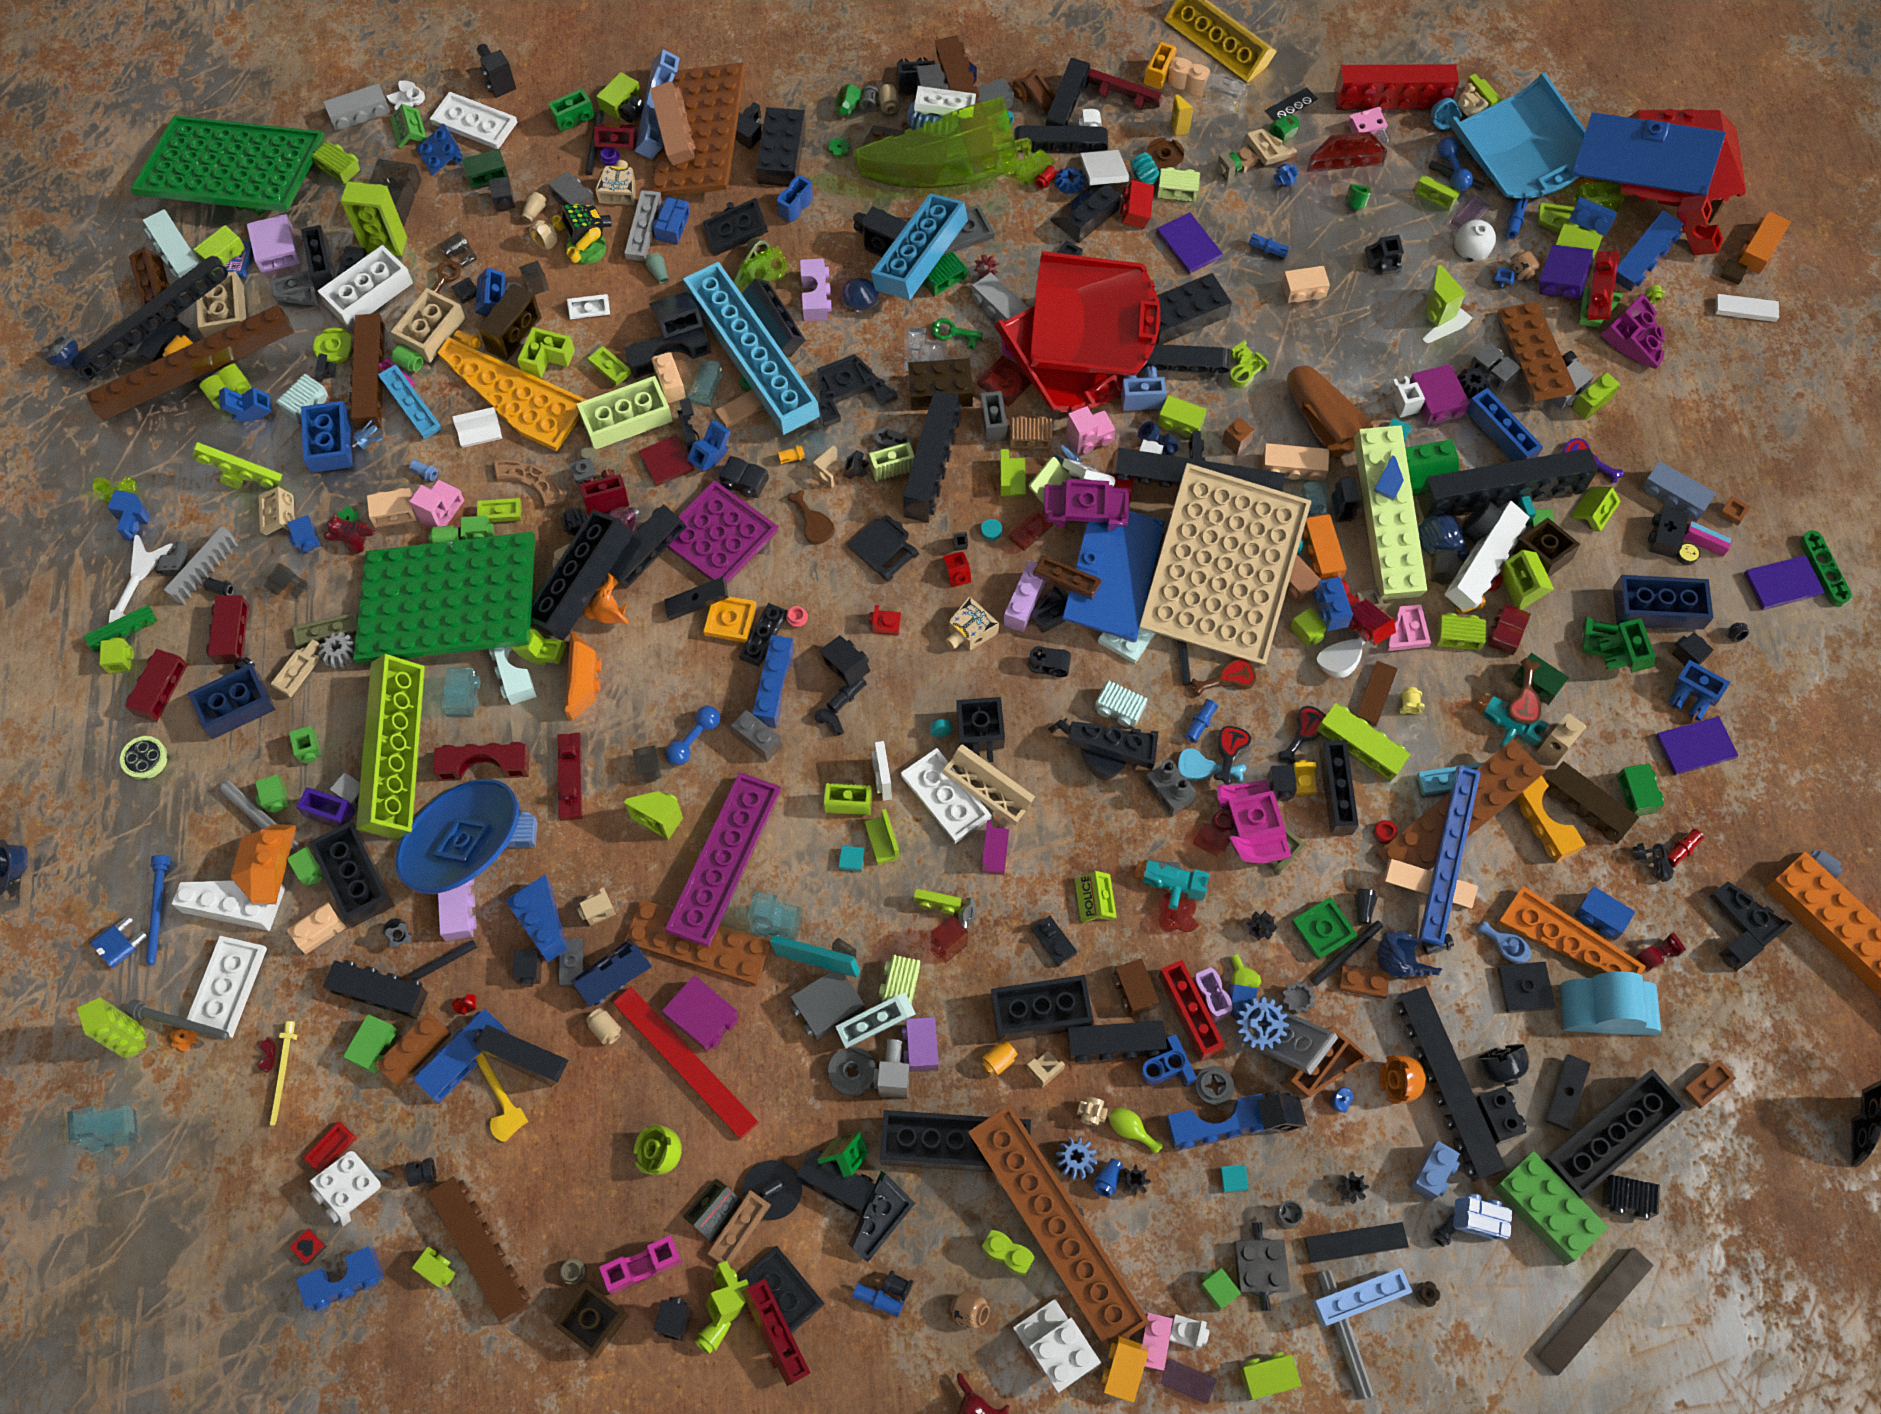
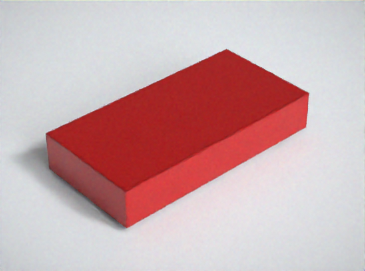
[303,1121,357,1174]

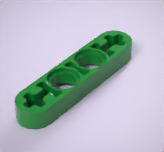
[1800,530,1852,607]

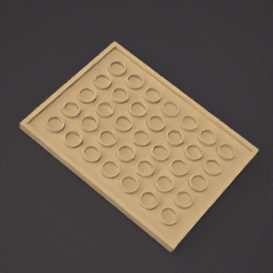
[1139,463,1311,666]

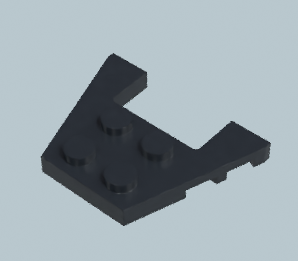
[817,354,898,427]

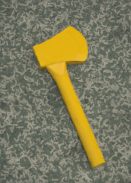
[475,1053,529,1142]

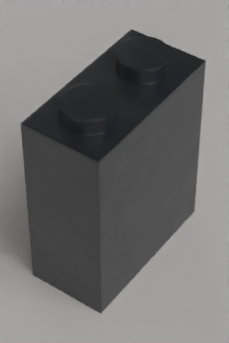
[649,291,703,339]

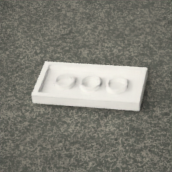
[430,92,517,149]
[901,748,992,844]
[187,936,267,1038]

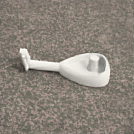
[1317,636,1368,679]

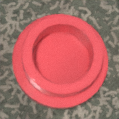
[786,606,808,627]

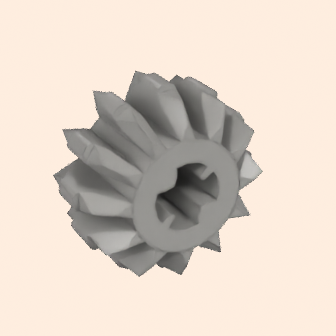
[318,632,355,670]

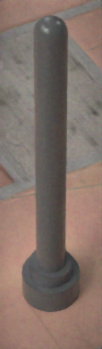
[125,999,229,1040]

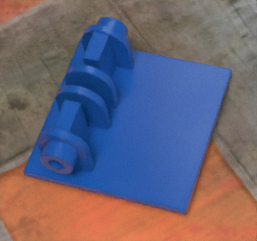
[416,123,463,176]

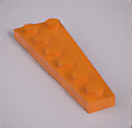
[1498,886,1646,975]

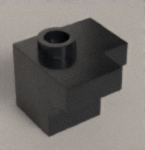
[1364,234,1404,275]

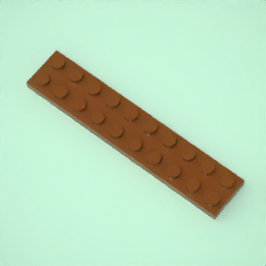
[968,1104,1150,1351]

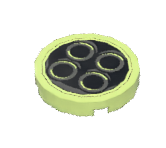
[120,736,167,780]

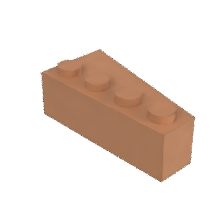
[650,81,696,165]

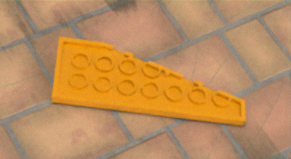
[437,337,587,452]

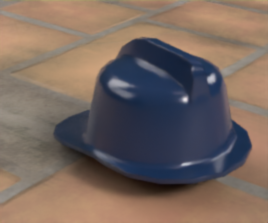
[0,839,28,895]

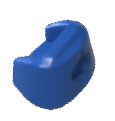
[1492,268,1515,287]
[1330,1087,1354,1113]

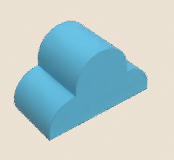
[1560,972,1662,1036]

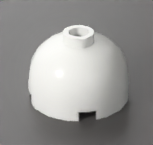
[1454,219,1496,261]

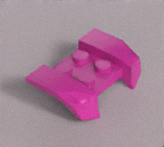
[1217,780,1292,863]

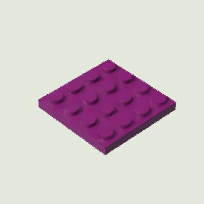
[667,480,779,584]

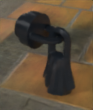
[1633,843,1675,882]

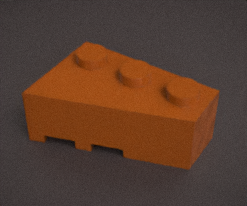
[1283,1026,1370,1100]

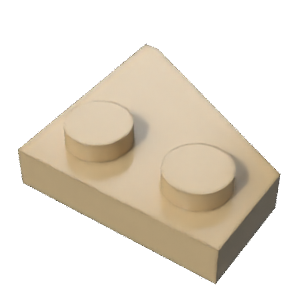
[1245,128,1297,166]

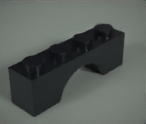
[624,326,712,379]

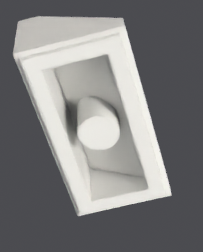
[567,294,610,319]

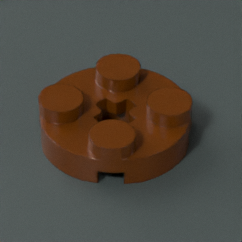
[1146,137,1184,175]

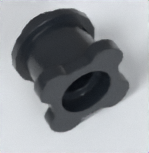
[383,918,412,949]

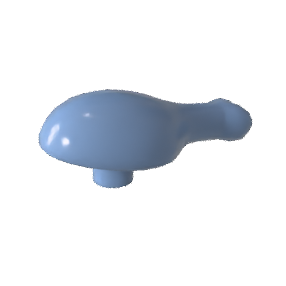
[1477,921,1531,963]

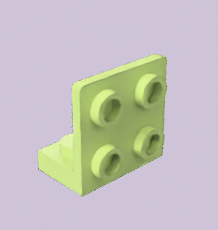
[1029,457,1072,503]

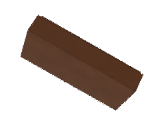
[1021,69,1055,113]

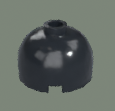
[1478,1044,1530,1086]

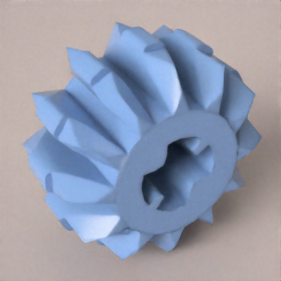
[1056,1137,1097,1180]

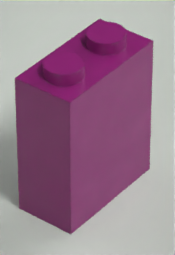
[1409,364,1470,425]
[662,975,739,1052]

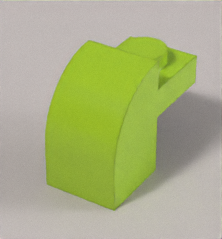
[511,629,567,666]
[705,1261,749,1327]

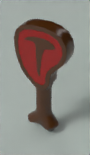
[1191,658,1256,696]
[1507,658,1541,725]

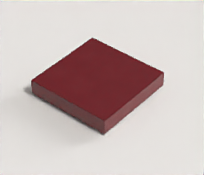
[639,435,694,487]

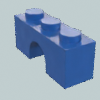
[296,1246,385,1312]

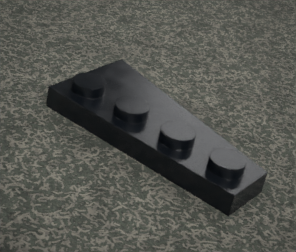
[1067,721,1159,770]

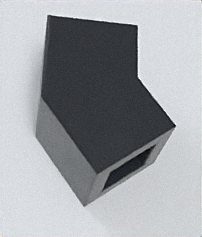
[952,531,968,551]

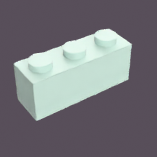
[835,992,916,1048]

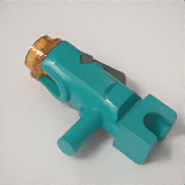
[1475,694,1549,748]
[1134,859,1210,910]

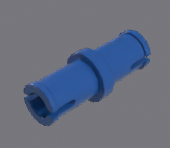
[1248,233,1290,259]
[1184,699,1218,743]
[851,1282,904,1318]

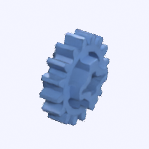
[1235,997,1289,1050]

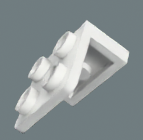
[310,1151,381,1227]

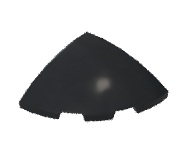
[1851,1080,1881,1167]

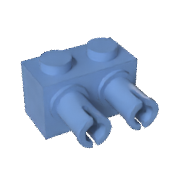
[1121,366,1167,411]

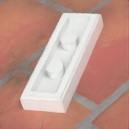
[1715,294,1779,322]

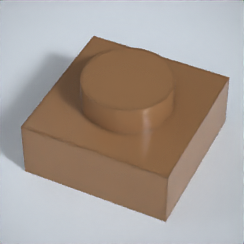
[1236,146,1259,172]

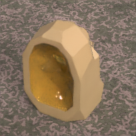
[529,220,557,250]

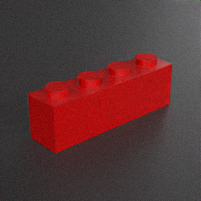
[1158,960,1225,1062]

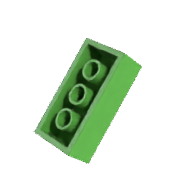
[1492,1151,1609,1265]

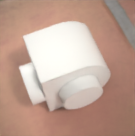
[1077,109,1102,127]

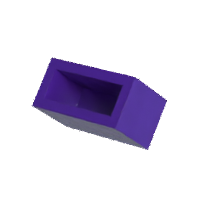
[296,787,355,828]

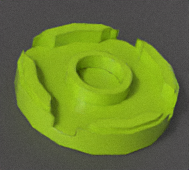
[312,327,354,364]

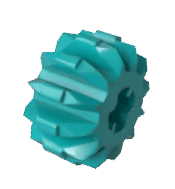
[1130,152,1160,185]

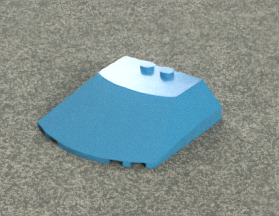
[1448,72,1586,198]

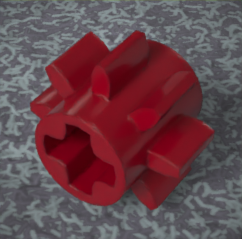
[974,254,999,279]

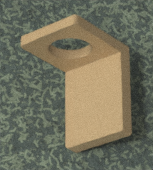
[813,445,837,488]

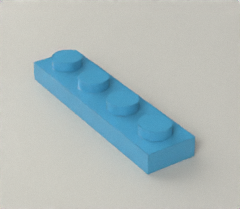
[378,364,442,440]

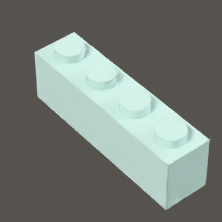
[143,209,200,280]

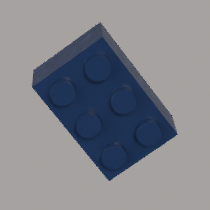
[188,664,276,739]

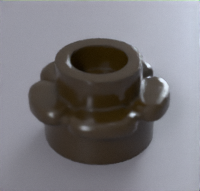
[1415,1281,1441,1307]

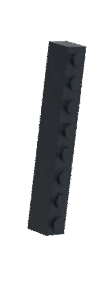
[1112,448,1285,492]
[1394,986,1506,1182]

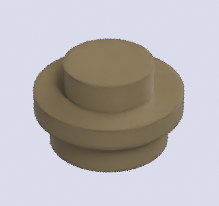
[577,446,599,466]
[560,1259,585,1285]

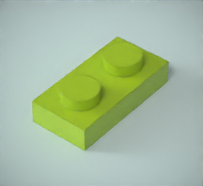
[588,346,632,386]
[477,498,522,523]
[914,888,962,915]

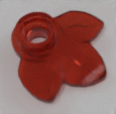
[1158,893,1199,932]

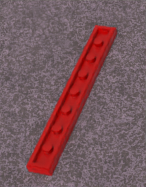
[613,986,759,1140]

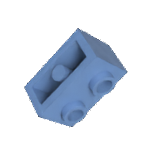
[1410,1141,1460,1201]

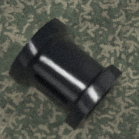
[882,1270,914,1302]

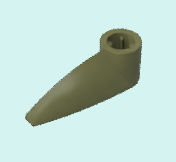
[733,238,770,288]

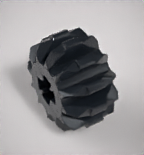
[1457,366,1491,399]

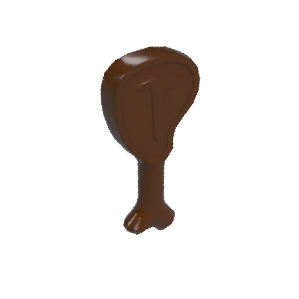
[788,490,835,545]

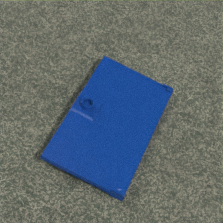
[1572,112,1726,196]
[1062,511,1165,643]

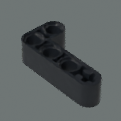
[1045,57,1091,126]

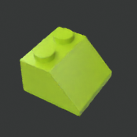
[1425,264,1466,327]
[624,791,683,840]

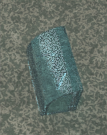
[686,360,722,407]

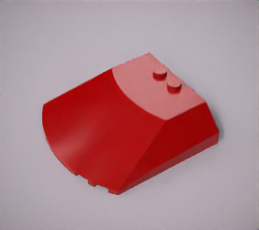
[1619,109,1746,206]
[1030,251,1160,376]
[994,306,1138,412]

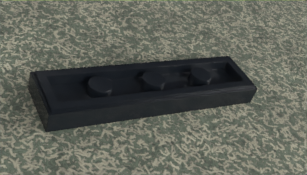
[1304,1222,1409,1264]

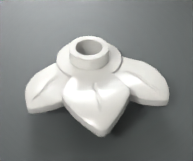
[387,81,425,110]

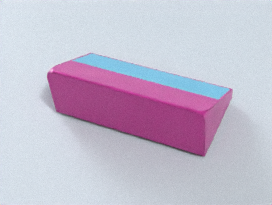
[1684,521,1732,557]

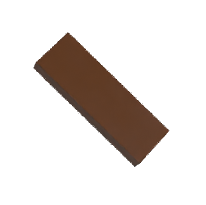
[1033,555,1102,600]
[1356,661,1398,727]

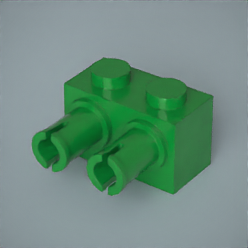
[1597,618,1656,673]

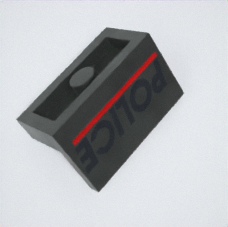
[683,1178,742,1243]

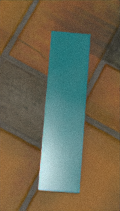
[770,935,860,978]

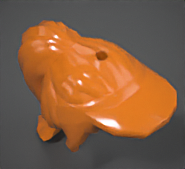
[583,573,629,624]

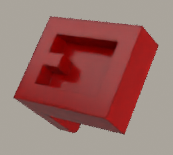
[943,551,972,587]
[869,605,901,636]

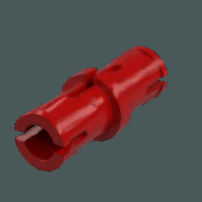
[1667,829,1704,868]

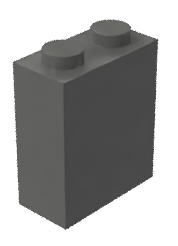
[790,971,865,1042]

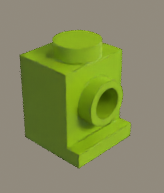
[412,1247,455,1288]

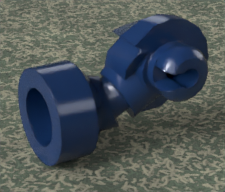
[1138,421,1179,456]

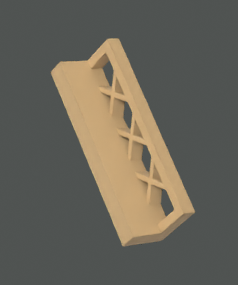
[942,744,1035,825]

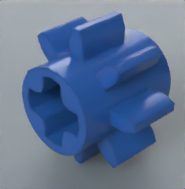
[1273,162,1298,187]

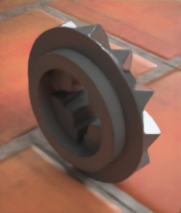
[1195,1066,1234,1105]

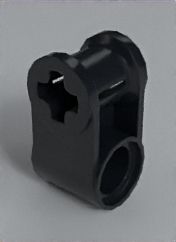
[1028,646,1071,678]

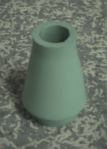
[645,253,669,285]

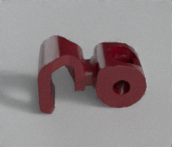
[1636,932,1686,972]

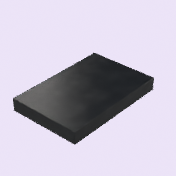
[703,198,769,256]
[738,1245,825,1334]

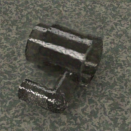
[440,231,477,268]
[264,563,307,599]

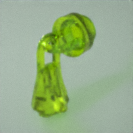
[92,477,137,503]

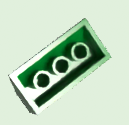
[1405,439,1459,496]

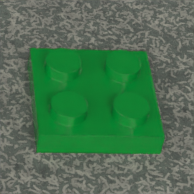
[1291,897,1358,961]

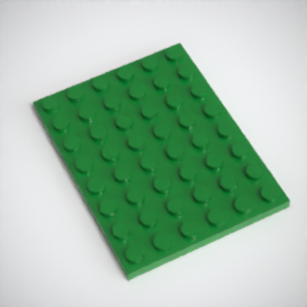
[130,115,325,212]
[353,531,535,664]

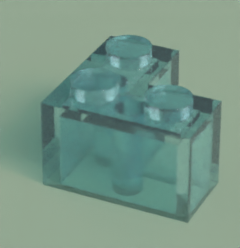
[747,891,803,941]
[67,1106,138,1152]

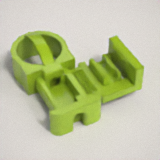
[1229,340,1269,388]

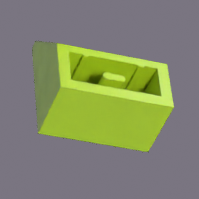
[1501,550,1554,610]

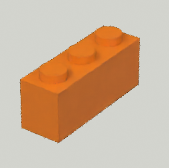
[1739,211,1791,274]
[1301,514,1347,580]

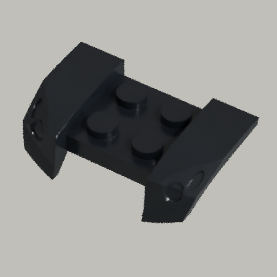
[137,321,216,382]

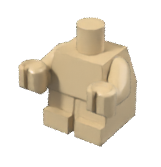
[1457,83,1488,117]

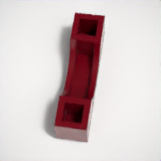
[433,742,530,781]

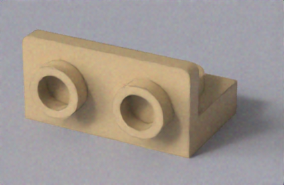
[259,487,295,535]

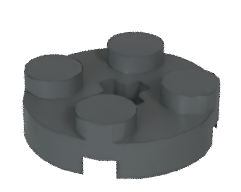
[828,1047,876,1097]

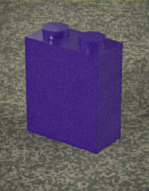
[1539,244,1593,299]

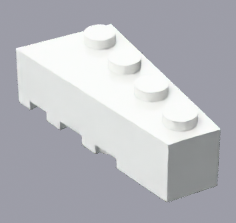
[172,881,285,931]

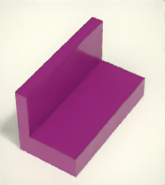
[982,820,1009,875]

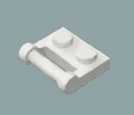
[1062,458,1115,486]

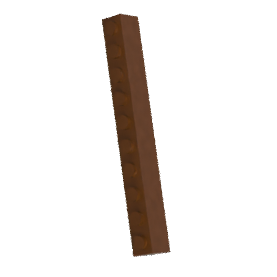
[86,304,294,421]

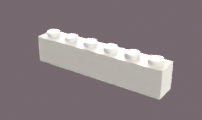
[1444,501,1530,612]

